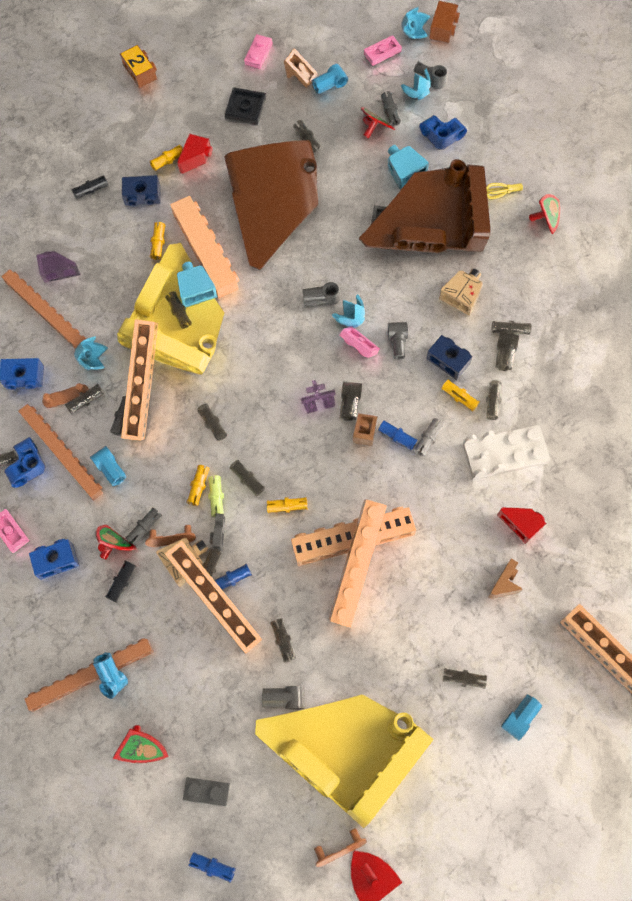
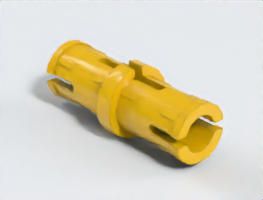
[149,144,183,171]
[150,222,166,260]
[441,379,480,412]
[186,465,210,506]
[267,497,308,513]

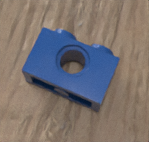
[0,358,44,390]
[29,539,80,580]

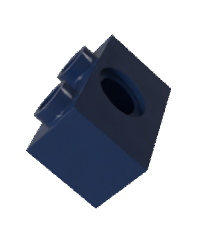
[122,175,161,206]
[426,335,473,380]

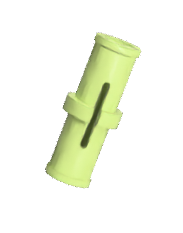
[208,475,224,517]

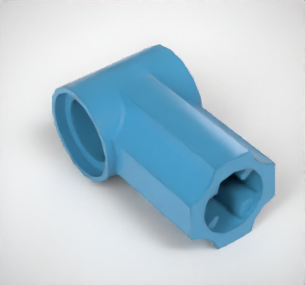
[312,64,348,94]
[90,446,127,486]
[93,652,128,699]
[501,694,542,741]

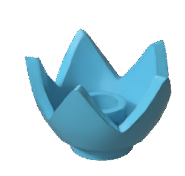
[401,7,430,40]
[401,68,431,100]
[332,294,365,328]
[74,336,108,370]

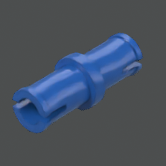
[378,420,418,450]
[214,564,252,590]
[189,852,236,883]

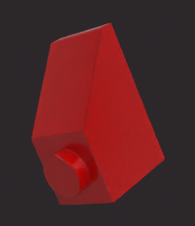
[177,134,213,174]
[497,507,547,544]

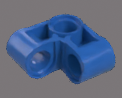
[419,115,467,149]
[4,437,46,488]

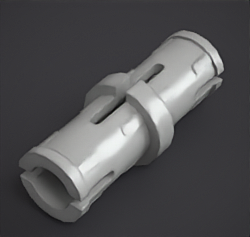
[414,418,444,457]

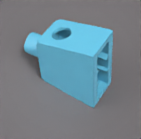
[388,145,429,189]
[177,262,217,308]

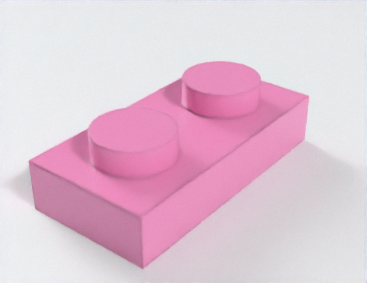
[244,34,272,69]
[364,35,402,66]
[339,326,380,358]
[0,509,30,553]

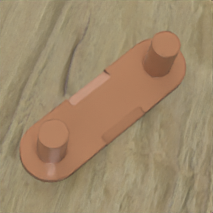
[42,383,89,408]
[145,525,196,547]
[314,828,367,867]

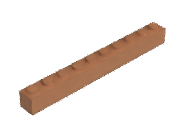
[1,269,86,349]
[18,404,103,501]
[24,638,154,712]

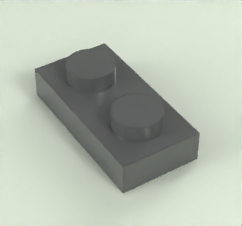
[183,777,230,806]

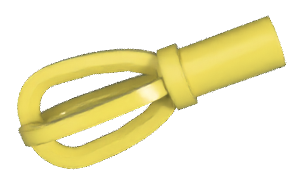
[486,183,523,199]

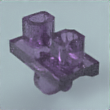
[300,380,336,414]

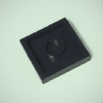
[224,87,266,125]

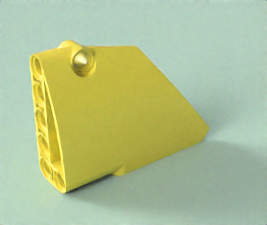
[117,243,225,375]
[255,694,434,828]

